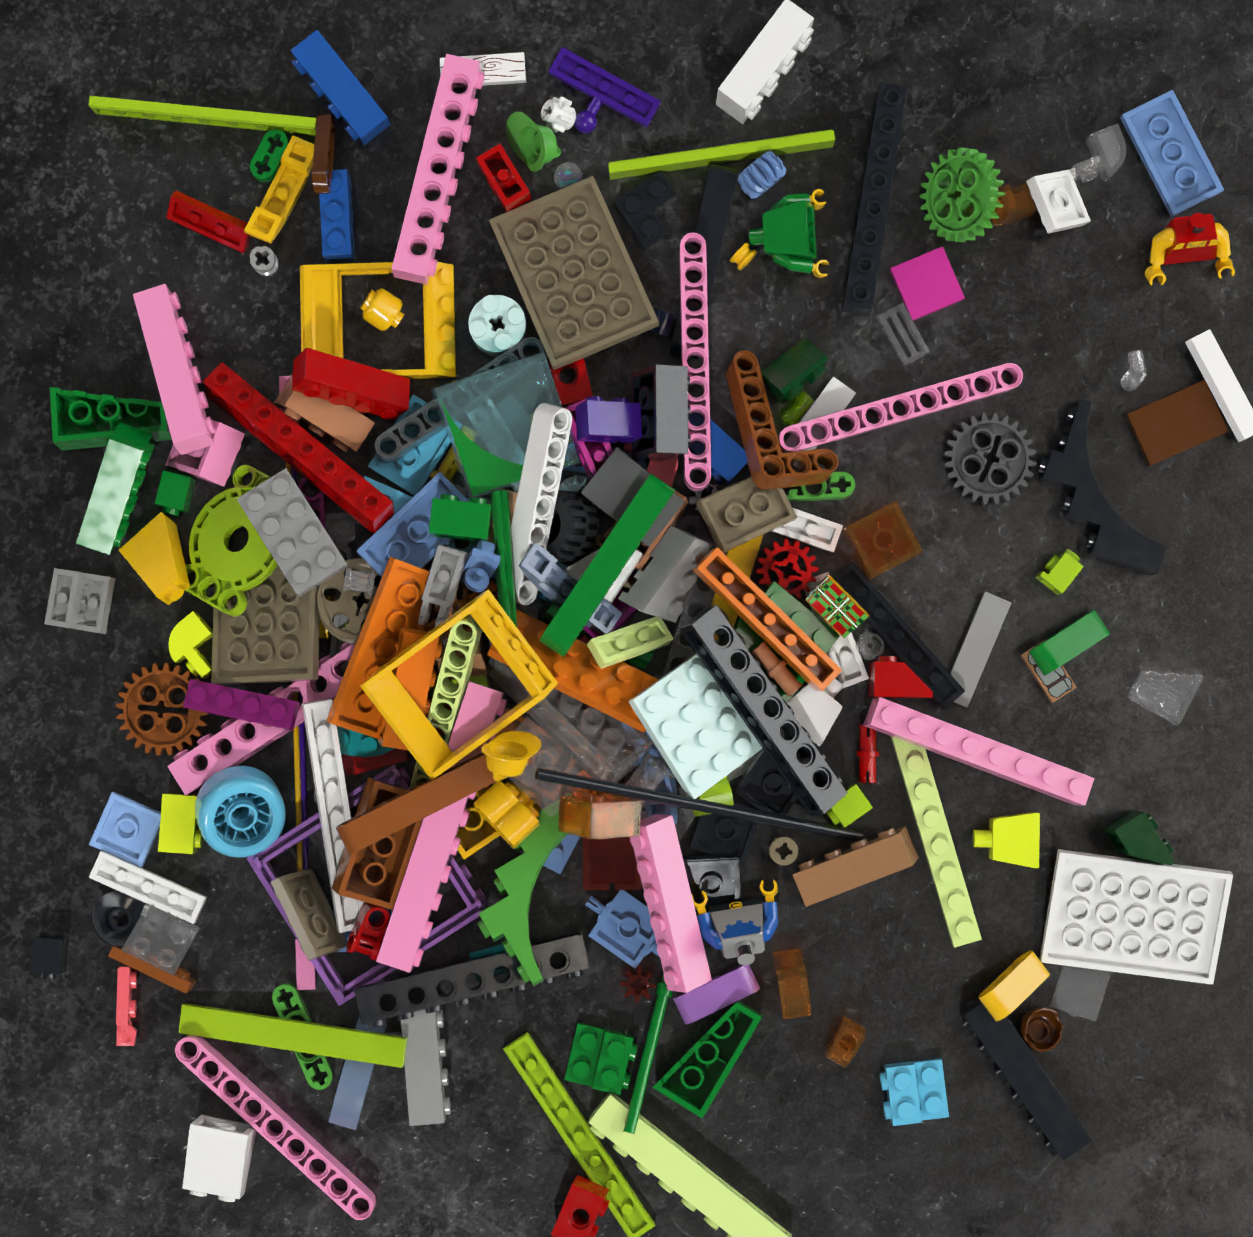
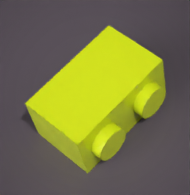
[158,793,204,854]

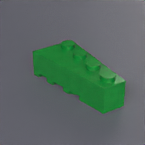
[50,387,172,451]
[652,1000,764,1118]

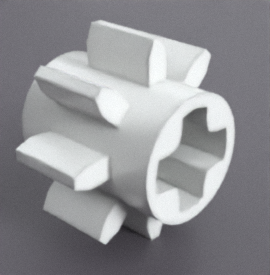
[541,96,576,133]

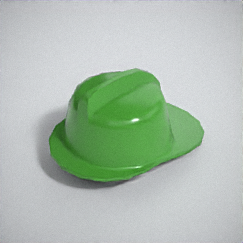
[506,112,561,172]

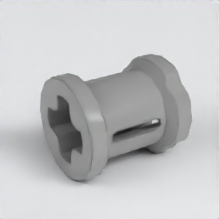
[250,246,279,276]

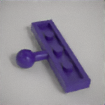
[548,47,661,134]

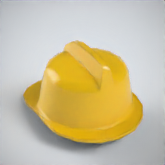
[481,731,541,782]

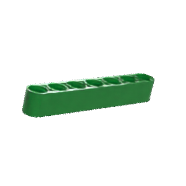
[539,474,675,657]

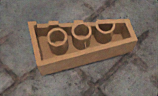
[793,826,919,907]

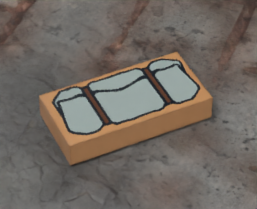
[1020,639,1077,703]

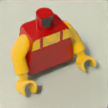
[1145,213,1235,286]

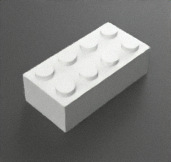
[716,0,814,124]

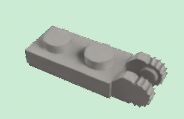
[418,544,468,627]

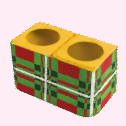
[805,576,870,638]

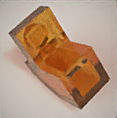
[991,183,1037,227]
[772,948,811,1019]

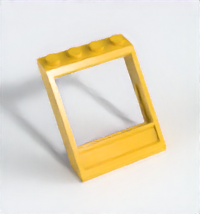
[300,262,456,379]

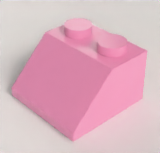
[165,420,245,487]

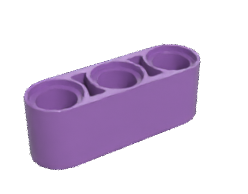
[673,964,760,1024]

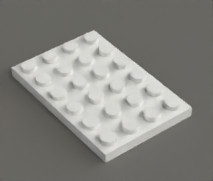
[1040,849,1233,985]

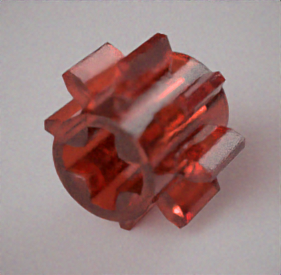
[620,966,656,1003]

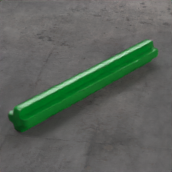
[491,490,517,627]

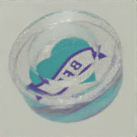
[554,162,583,190]

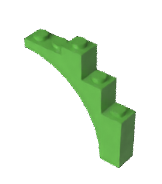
[477,793,586,986]

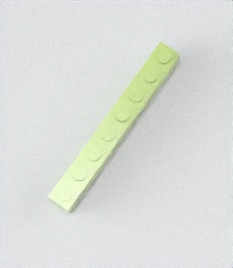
[588,1093,792,1237]

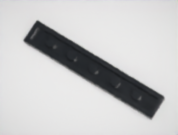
[833,561,965,710]

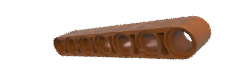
[336,752,532,854]

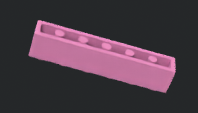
[133,284,216,455]
[628,814,712,993]

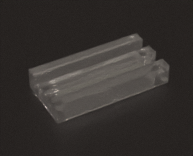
[877,303,930,367]

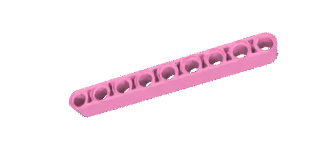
[679,233,711,491]
[777,363,1023,453]
[175,1035,376,1220]

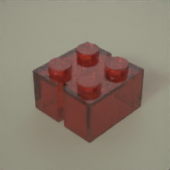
[583,830,641,890]

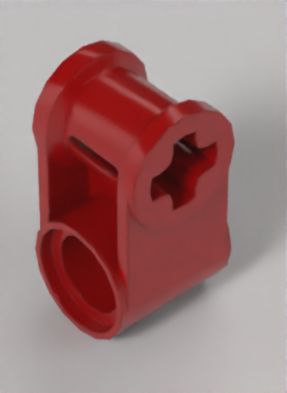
[346,902,390,960]

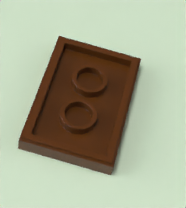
[1125,380,1228,467]

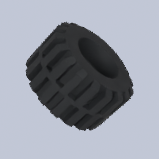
[546,490,600,563]

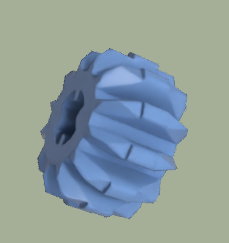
[737,151,786,199]

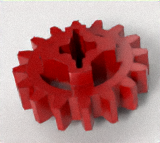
[755,538,818,599]

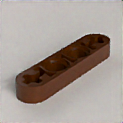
[312,114,336,194]

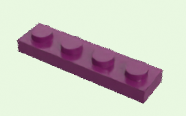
[183,679,300,731]

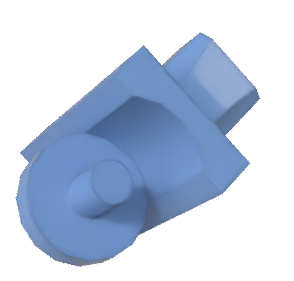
[459,540,501,592]

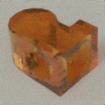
[825,1016,866,1068]

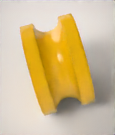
[730,243,757,271]

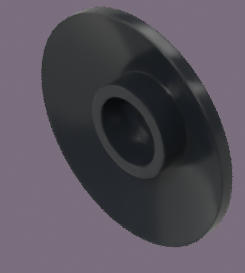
[91,891,149,947]

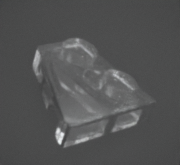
[1127,671,1204,726]

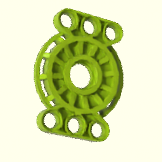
[185,465,278,617]

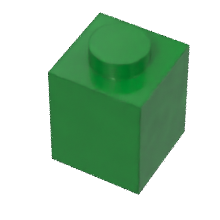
[155,471,196,516]

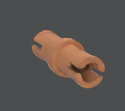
[750,641,802,697]

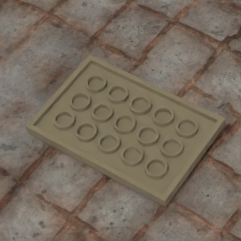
[489,176,660,370]

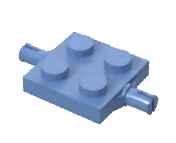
[585,888,659,969]

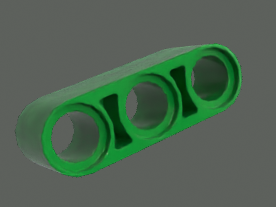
[1028,609,1110,676]

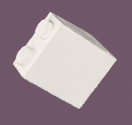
[182,1114,256,1202]

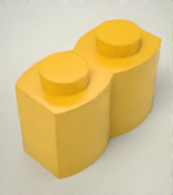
[473,781,539,849]

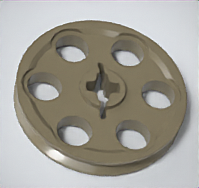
[317,558,378,645]

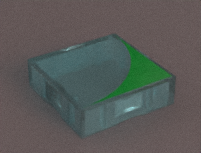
[431,352,580,498]

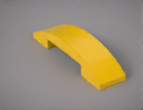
[244,136,314,244]

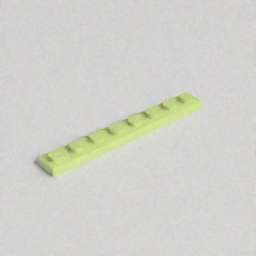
[891,736,982,948]

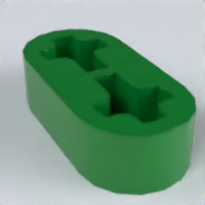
[250,129,289,183]

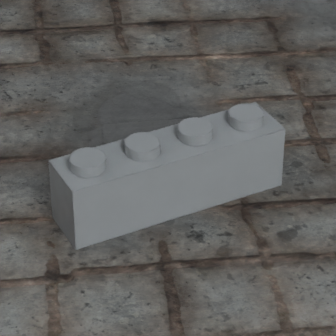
[401,1009,451,1126]

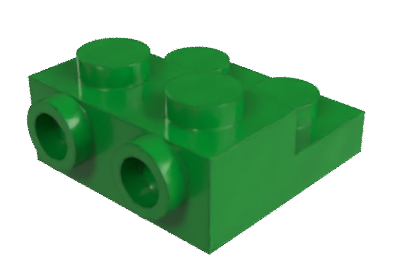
[564,1022,638,1095]

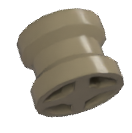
[768,836,798,865]

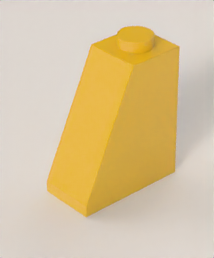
[119,512,190,605]

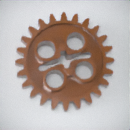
[116,663,210,756]

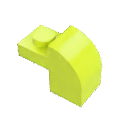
[169,611,213,678]

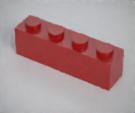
[292,347,410,420]

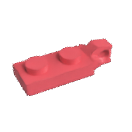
[116,963,138,1046]

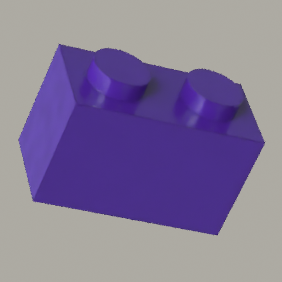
[575,396,642,444]

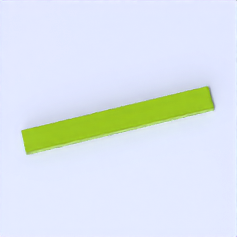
[89,96,317,136]
[608,130,835,180]
[179,1003,408,1068]
[503,1032,656,1237]

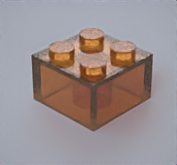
[842,501,923,580]
[559,790,641,839]

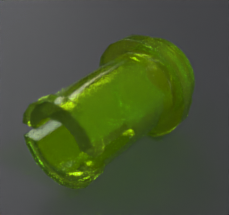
[779,391,814,426]

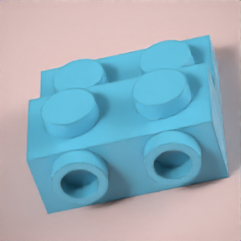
[880,1058,949,1126]

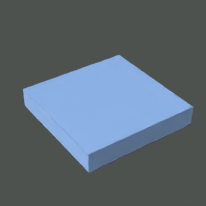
[89,792,161,867]

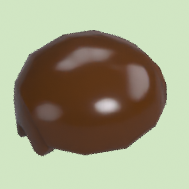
[1019,1007,1064,1052]

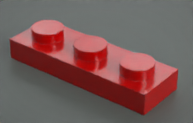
[166,190,251,253]

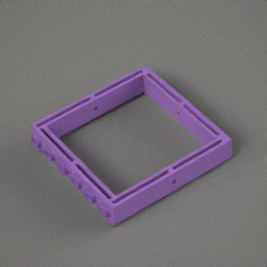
[246,765,489,1006]

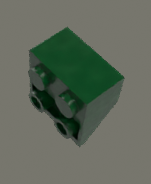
[761,337,829,403]
[1103,810,1175,865]

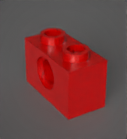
[476,144,531,212]
[543,358,593,408]
[551,1175,610,1237]

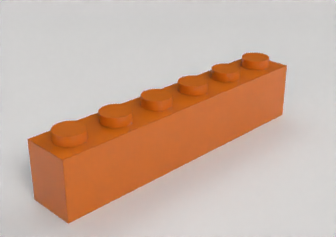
[692,547,842,691]

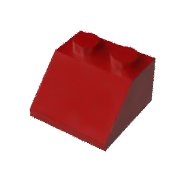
[868,656,933,698]

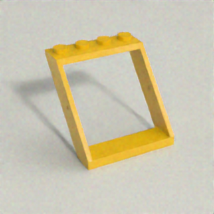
[360,589,558,780]

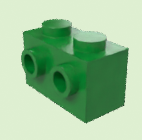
[429,494,492,542]

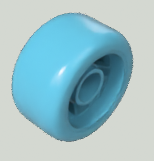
[195,766,286,858]

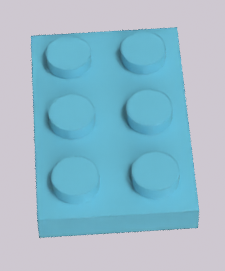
[368,394,462,496]

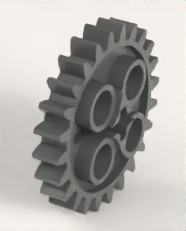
[943,413,1037,506]

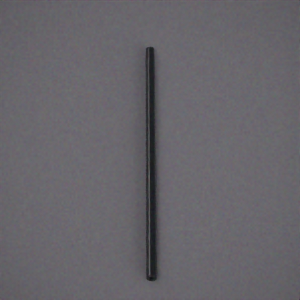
[535,768,863,841]

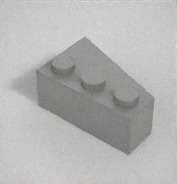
[618,526,712,623]

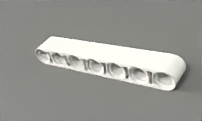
[511,403,572,605]

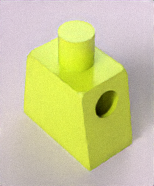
[972,812,1040,868]

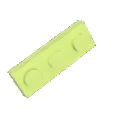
[587,617,674,669]

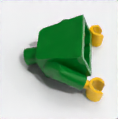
[749,189,830,278]

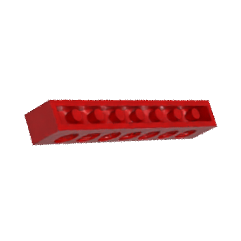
[202,362,394,534]

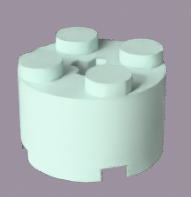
[468,295,527,357]

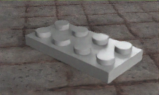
[237,468,348,597]

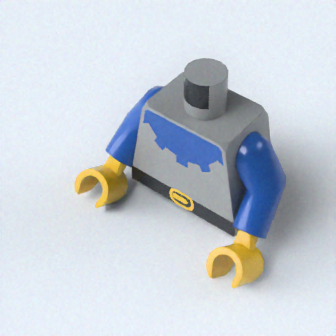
[691,879,778,965]

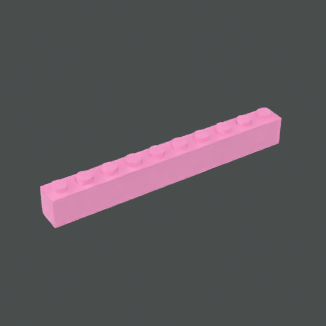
[376,682,507,973]

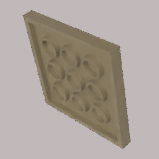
[211,566,320,685]

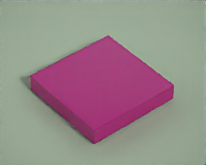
[890,246,965,322]

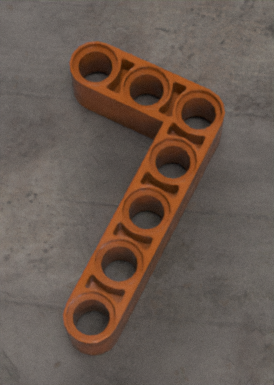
[726,350,838,490]

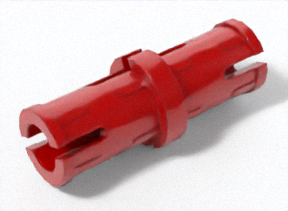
[857,725,879,783]

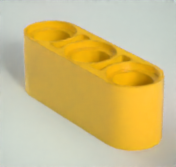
[978,950,1050,1022]

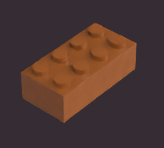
[331,777,423,910]

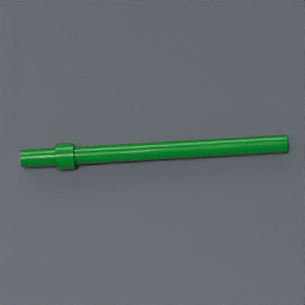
[623,972,673,1134]

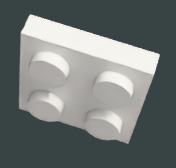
[1026,169,1091,234]

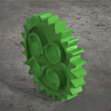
[920,148,1005,242]

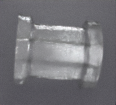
[343,566,376,596]

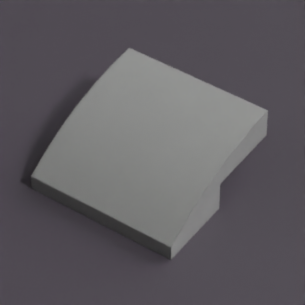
[44,568,115,634]

